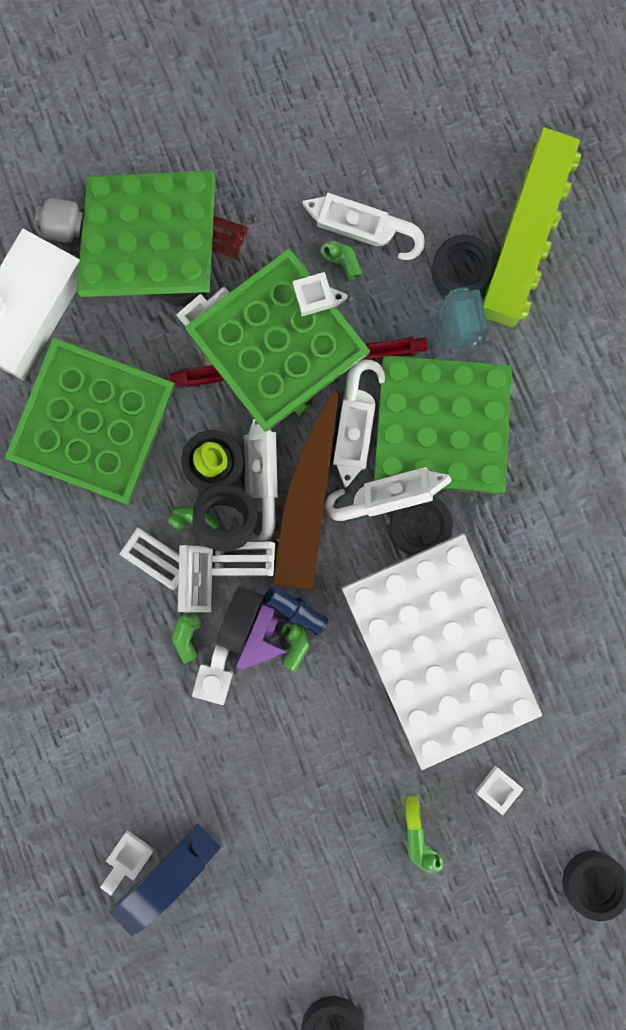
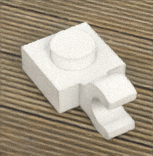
[176,286,230,326]
[192,645,233,705]
[100,830,154,895]

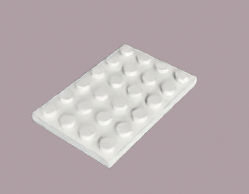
[341,534,542,770]

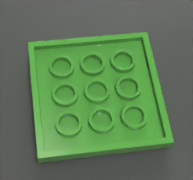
[77,170,215,297]
[185,248,370,432]
[5,338,175,505]
[374,356,512,495]

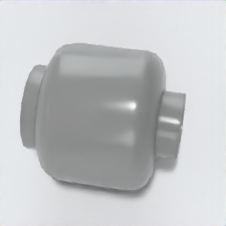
[34,197,84,244]

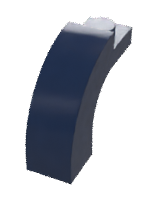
[109,824,221,936]

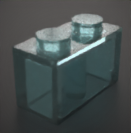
[438,287,487,350]

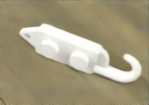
[303,192,425,260]
[333,360,385,488]
[244,419,278,542]
[324,467,452,521]

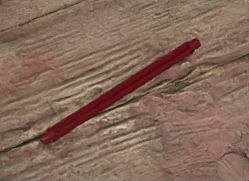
[170,336,428,388]

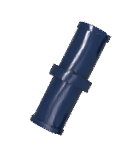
[263,585,328,636]

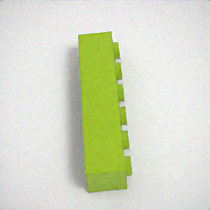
[478,127,581,328]

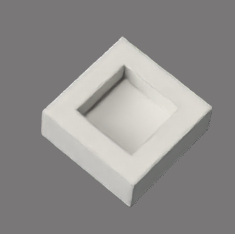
[292,272,334,316]
[475,766,523,815]

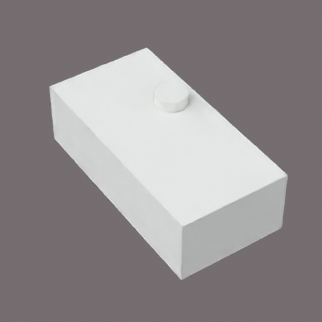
[0,228,80,381]

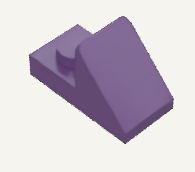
[236,605,287,670]

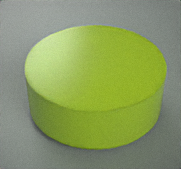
[193,442,228,477]
[404,795,422,830]

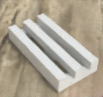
[119,527,179,591]
[210,542,275,576]
[178,545,213,612]

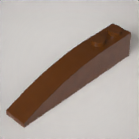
[268,393,339,590]

